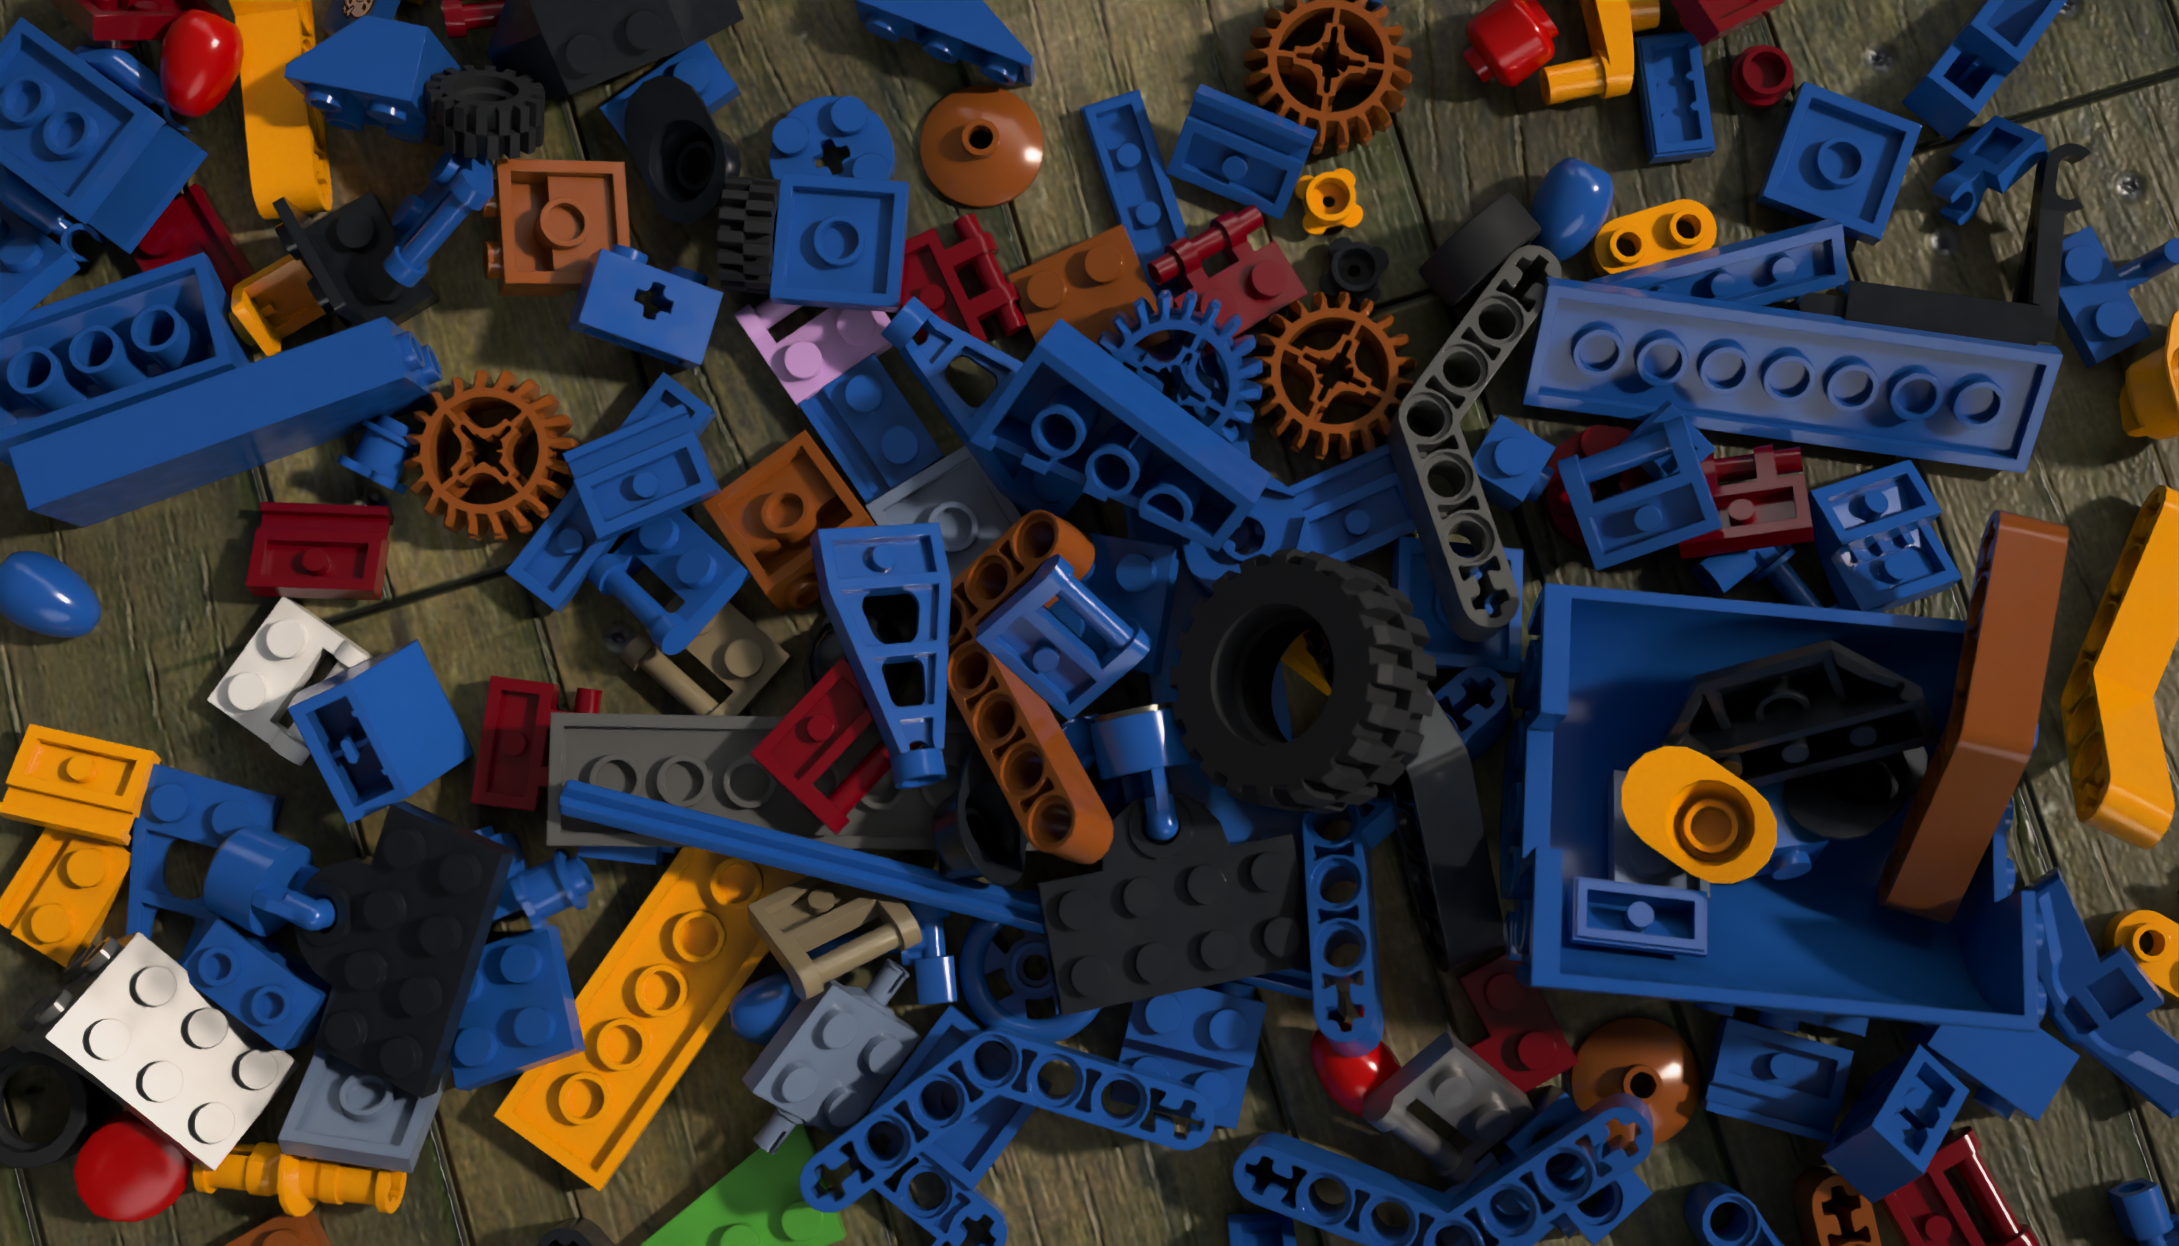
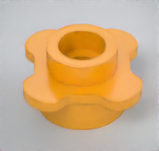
[1294,168,1363,236]

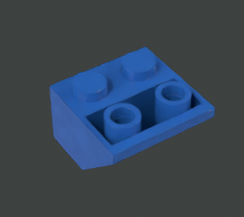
[284,15,462,144]
[287,638,475,824]

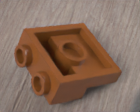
[480,158,631,296]
[702,430,876,613]

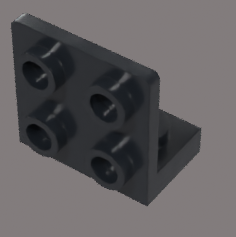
[272,191,440,329]

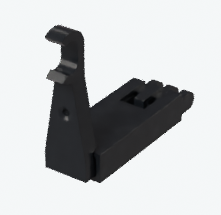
[1782,143,2091,346]

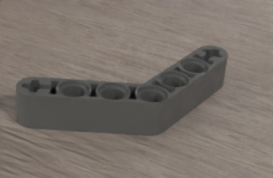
[1386,245,1562,642]

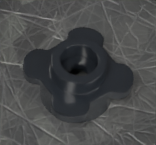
[1319,237,1389,306]

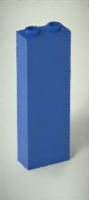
[8,316,443,528]

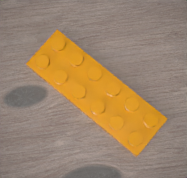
[493,847,808,1191]

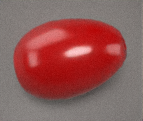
[159,9,244,118]
[1309,1022,1401,1118]

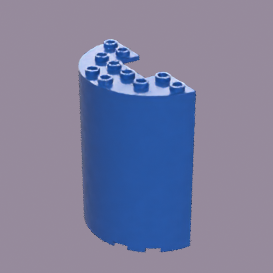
[1499,583,2046,1033]

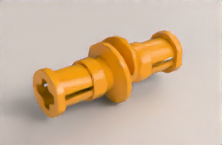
[193,1142,407,1217]

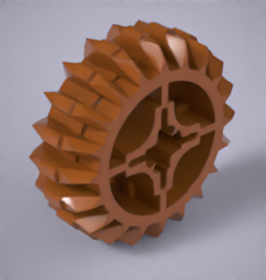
[1243,0,1412,156]
[1250,292,1417,462]
[403,370,579,541]

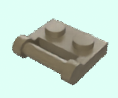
[620,594,793,716]
[747,851,922,1001]

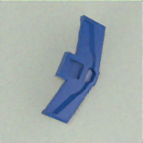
[2016,867,2179,1119]

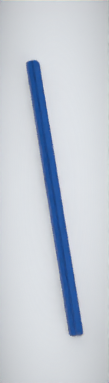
[558,780,1313,1001]

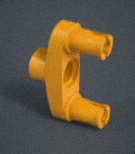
[1538,0,1660,106]

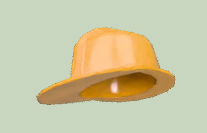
[2119,308,2179,440]
[1621,746,1777,884]

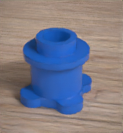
[336,414,420,495]
[510,848,595,934]

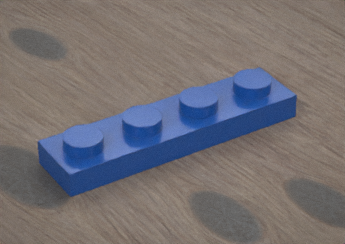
[1589,218,1848,306]
[505,372,717,613]

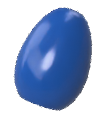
[1530,157,1614,262]
[0,551,102,638]
[728,971,801,1046]

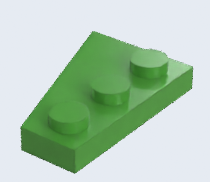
[640,1124,847,1246]

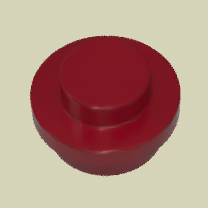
[1729,45,1794,108]

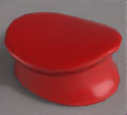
[73,1111,193,1222]

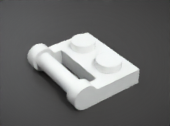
[207,597,375,766]

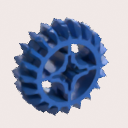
[1097,290,1263,444]

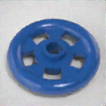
[959,889,1101,1043]

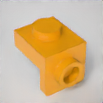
[228,254,327,357]

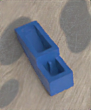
[1901,0,2067,141]

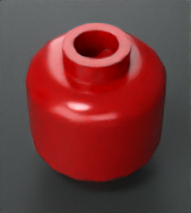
[1461,0,1559,87]

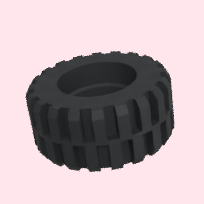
[1170,549,1436,814]

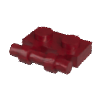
[1147,204,1308,359]
[900,213,1028,363]
[1678,444,1814,559]
[471,676,603,812]

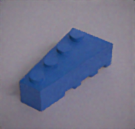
[969,318,1271,552]

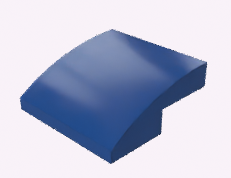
[1808,459,1962,613]

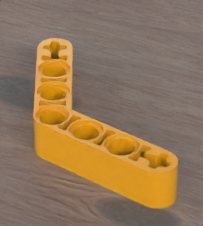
[228,0,333,220]
[2060,485,2179,850]

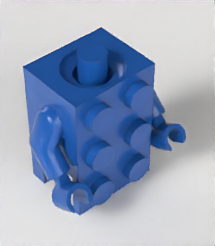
[0,17,208,263]

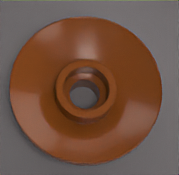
[920,86,1044,209]
[1570,1017,1700,1145]

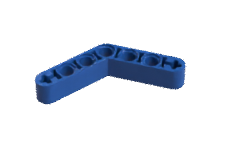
[1302,666,1513,1058]
[800,1026,1215,1213]
[1233,1093,1653,1246]

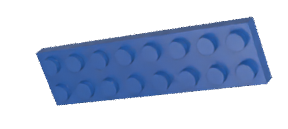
[1521,276,2063,473]

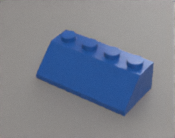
[0,252,255,470]

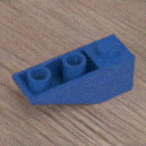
[854,0,1035,87]

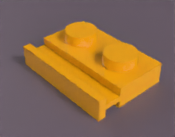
[0,724,161,846]
[0,828,132,967]

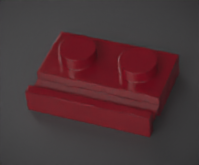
[132,183,256,301]
[245,502,394,601]

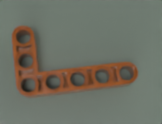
[947,509,1113,864]

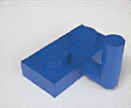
[2058,225,2179,368]

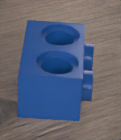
[182,919,332,1051]
[1821,1044,1970,1204]
[1499,1085,1653,1246]

